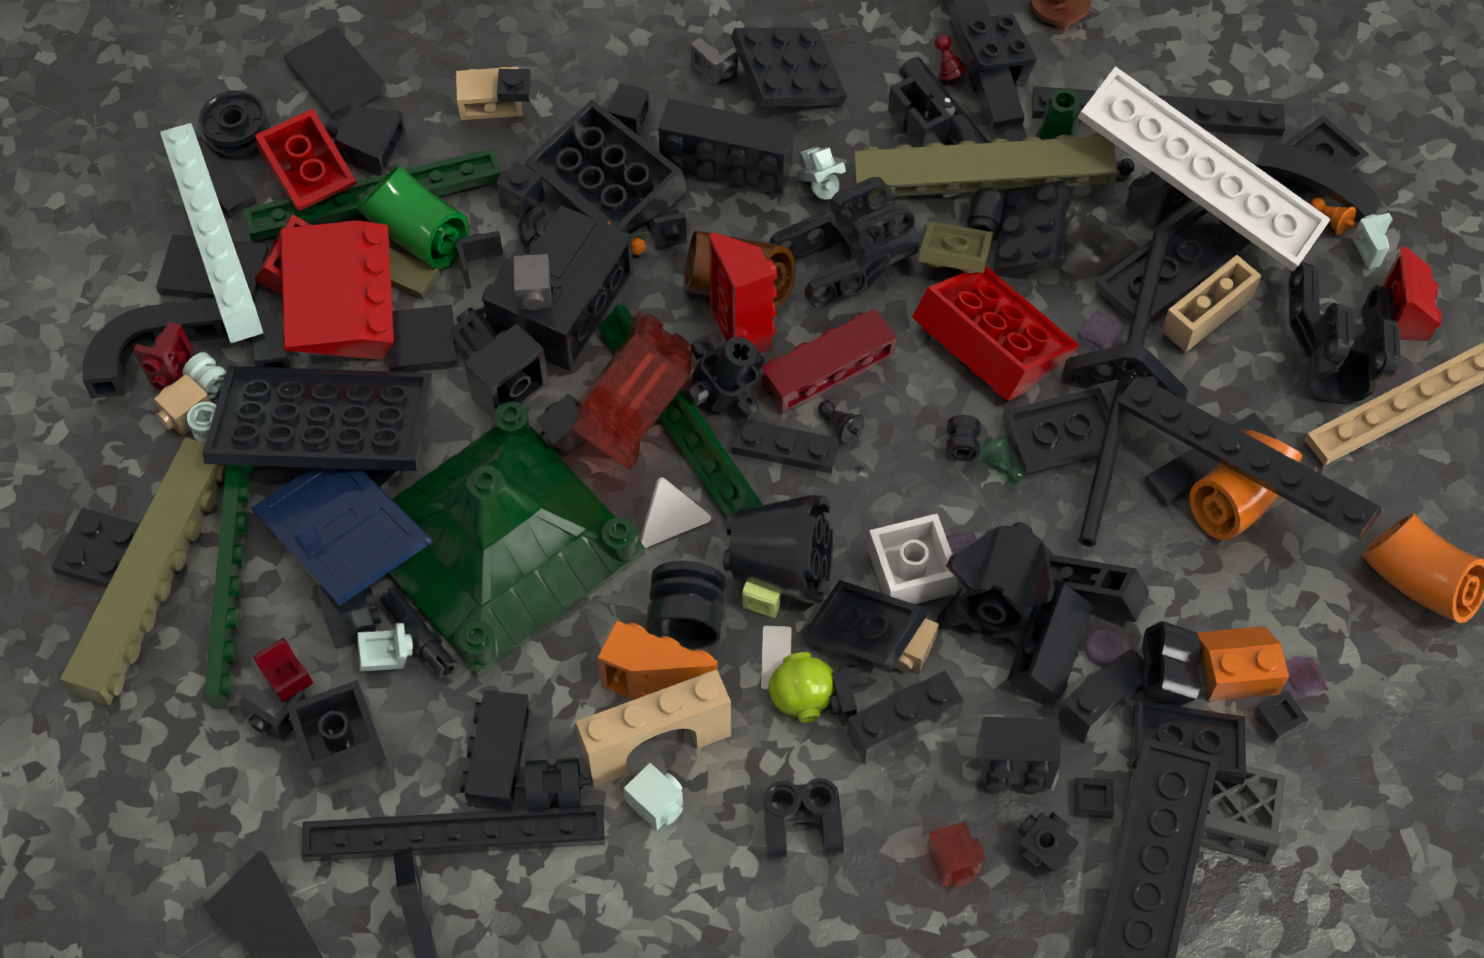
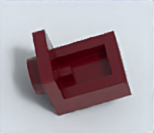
[253,638,314,703]

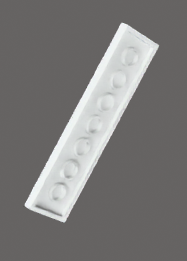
[1077,66,1330,271]

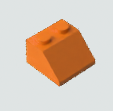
[1197,626,1289,702]

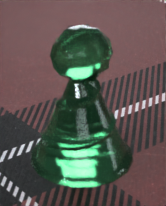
[980,435,1024,484]

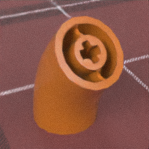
[1189,429,1303,541]
[1361,513,1484,623]

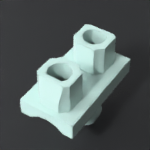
[796,147,846,200]

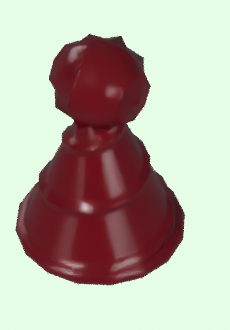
[934,34,968,82]

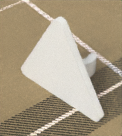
[639,477,711,548]

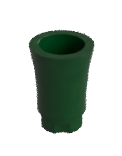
[1035,88,1081,140]

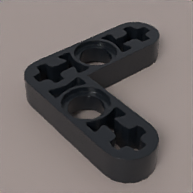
[1061,343,1188,401]
[393,847,438,958]

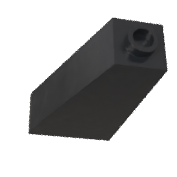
[203,850,323,958]

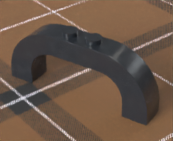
[83,298,294,398]

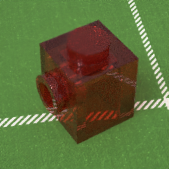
[927,821,985,887]

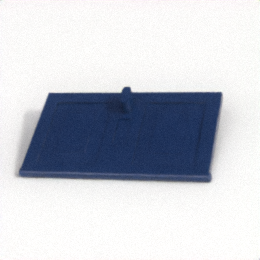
[251,468,432,606]

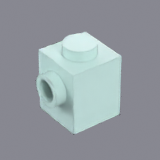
[624,763,683,830]

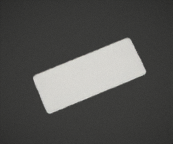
[761,626,791,689]

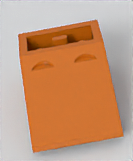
[598,621,718,700]

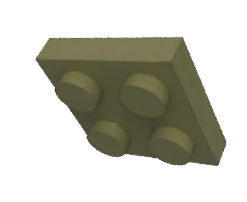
[919,221,993,273]

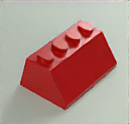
[709,232,778,354]

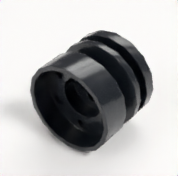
[646,561,726,649]

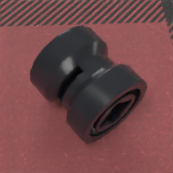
[946,415,981,462]

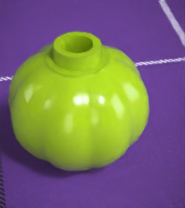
[768,652,835,723]

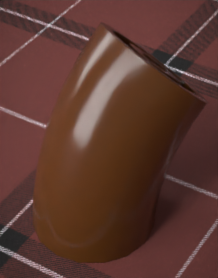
[684,230,796,307]

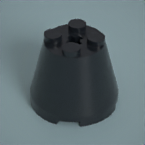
[723,495,833,603]

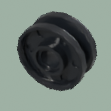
[199,90,271,159]

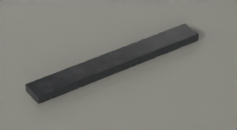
[301,805,605,862]

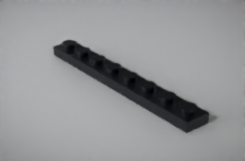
[1032,86,1285,137]
[1117,375,1381,541]

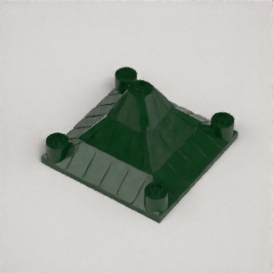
[387,401,646,678]

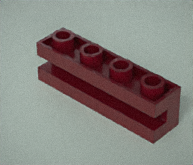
[761,308,897,415]

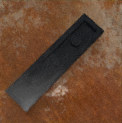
[1145,412,1276,507]

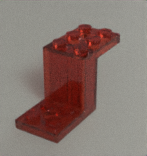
[572,311,692,470]

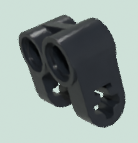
[763,778,844,859]

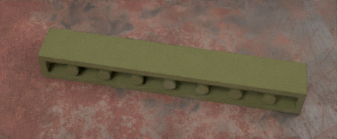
[855,133,1117,198]
[60,437,227,706]

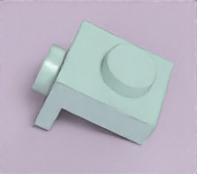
[356,623,412,672]

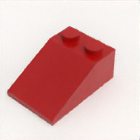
[255,109,357,211]

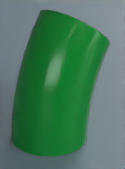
[356,165,470,269]

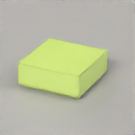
[742,581,780,618]

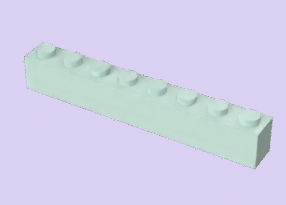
[160,123,263,343]

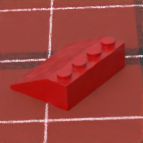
[280,221,394,360]
[912,265,1080,401]

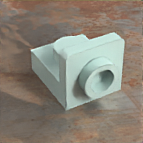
[1352,213,1392,269]

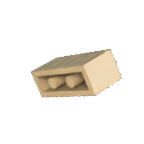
[1162,255,1262,352]

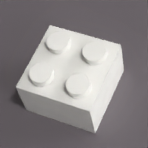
[867,514,958,604]

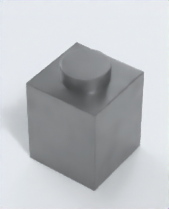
[514,254,552,310]

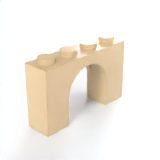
[575,669,731,787]

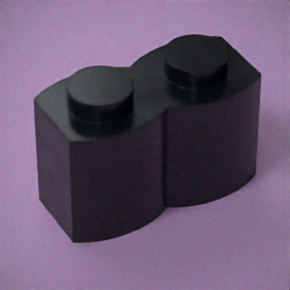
[1142,621,1201,706]

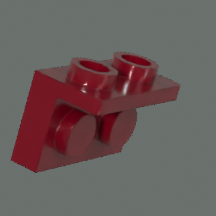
[133,322,196,392]

